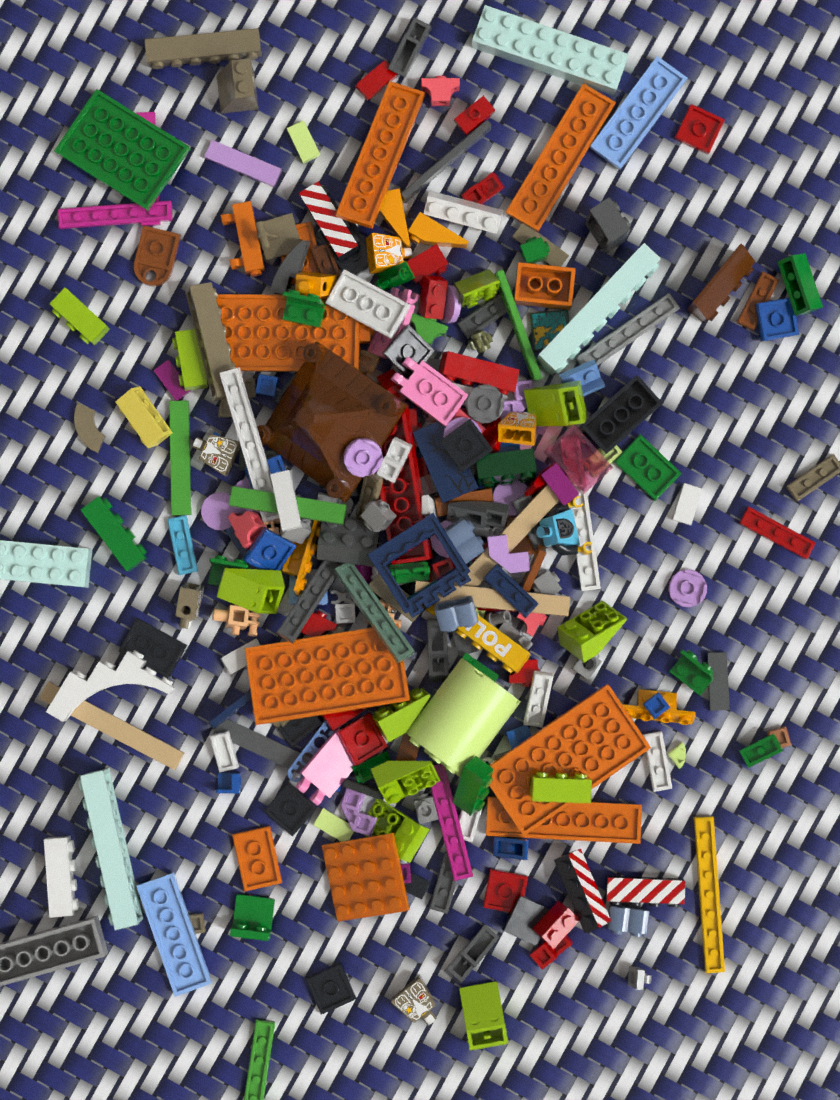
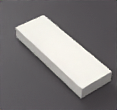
[270,470,302,532]
[523,671,553,728]
[642,731,673,792]

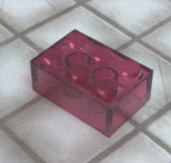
[544,425,613,495]

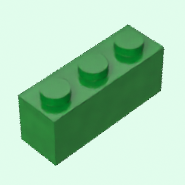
[777,253,823,316]
[453,756,494,816]

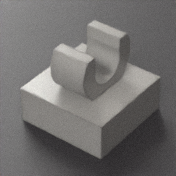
[628,966,652,990]

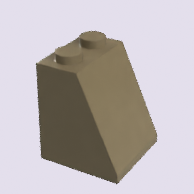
[217,58,259,114]

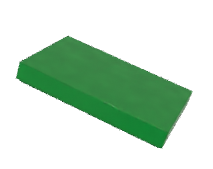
[614,434,682,501]

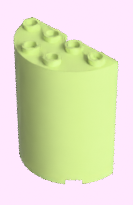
[406,658,520,778]

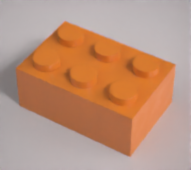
[514,262,576,310]

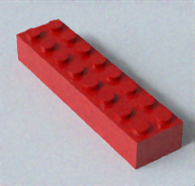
[376,406,433,565]

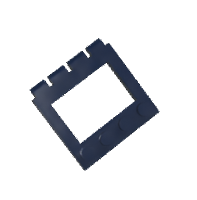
[367,513,471,618]

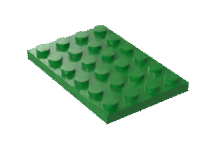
[54,89,190,211]

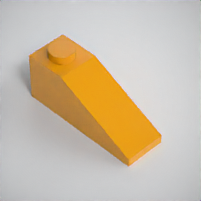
[380,188,410,248]
[408,212,469,249]

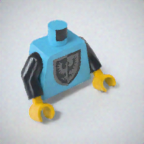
[536,496,593,556]

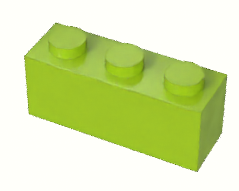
[50,287,110,346]
[172,329,208,391]
[530,772,592,803]

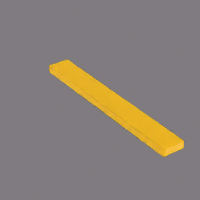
[693,816,725,973]

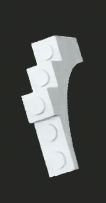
[46,650,176,722]

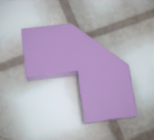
[500,380,533,421]
[487,534,530,573]
[341,788,377,836]

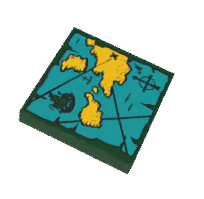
[530,310,569,351]

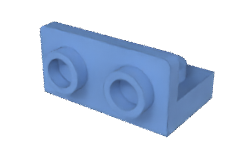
[559,359,605,397]

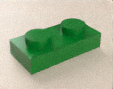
[739,733,783,768]

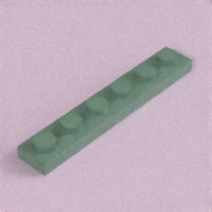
[334,563,415,663]

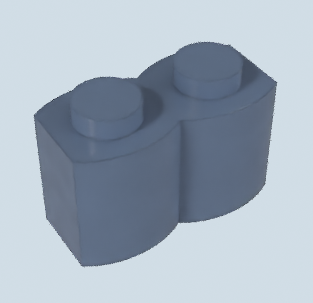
[444,517,485,563]
[435,596,478,632]
[607,904,649,937]

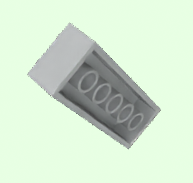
[0,915,108,986]

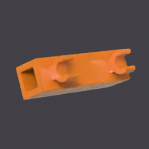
[221,201,265,277]

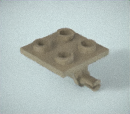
[255,213,301,261]

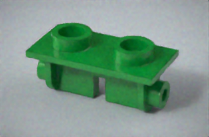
[375,261,415,291]
[389,562,430,584]
[352,752,391,783]

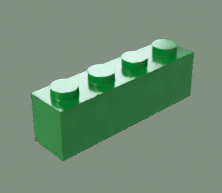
[81,496,147,572]

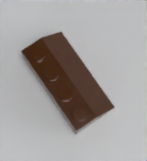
[687,244,755,324]

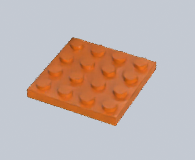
[322,832,410,922]

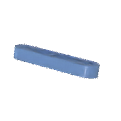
[287,721,340,782]

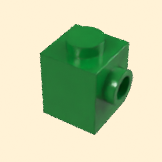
[519,237,550,264]

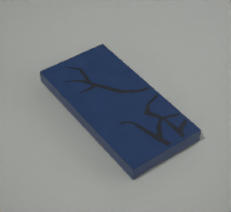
[413,422,478,503]

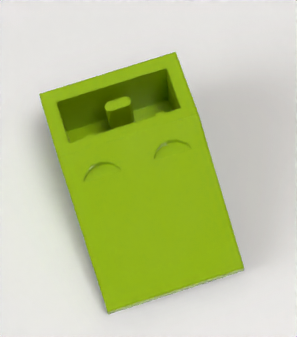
[454,269,500,308]
[524,380,587,427]
[217,568,285,614]
[557,601,627,663]
[372,688,431,742]
[371,761,440,805]
[365,799,430,863]
[459,981,508,1051]

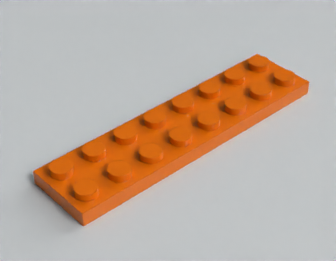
[336,81,425,229]
[505,83,616,232]
[486,796,642,844]

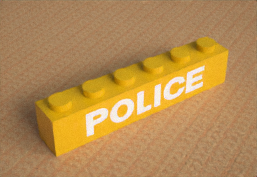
[425,603,531,673]

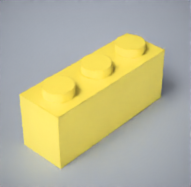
[116,386,173,448]

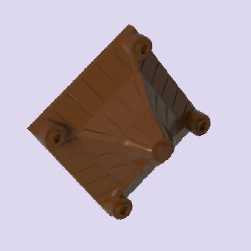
[257,341,408,502]

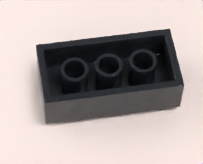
[578,375,663,457]

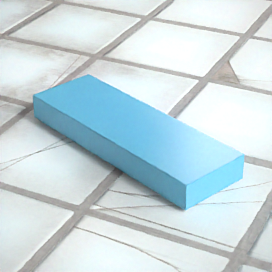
[167,515,198,575]

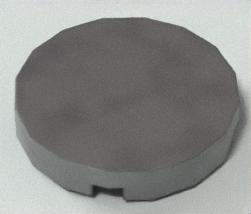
[466,385,504,423]

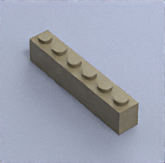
[145,28,262,69]
[185,282,235,401]

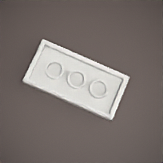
[325,270,411,339]

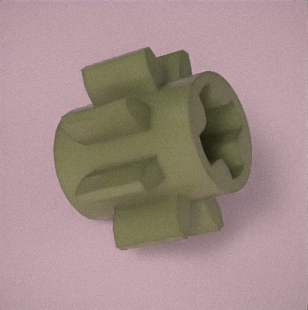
[468,330,493,353]

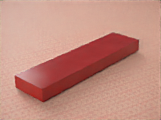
[738,506,816,560]

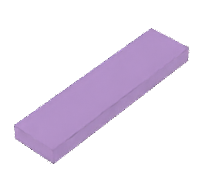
[204,140,282,188]

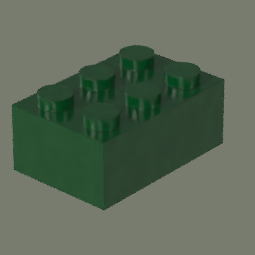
[475,448,537,488]

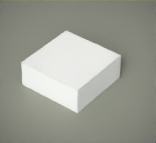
[335,603,356,624]

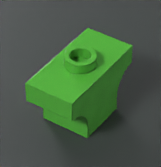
[410,313,448,346]

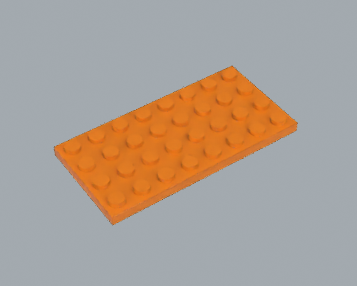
[216,294,360,372]
[245,623,410,725]
[489,684,651,836]

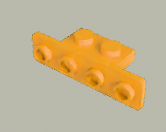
[282,520,321,596]
[622,689,696,725]

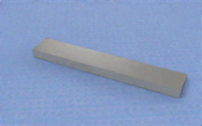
[575,293,680,366]

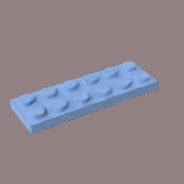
[590,56,688,170]
[137,872,212,997]

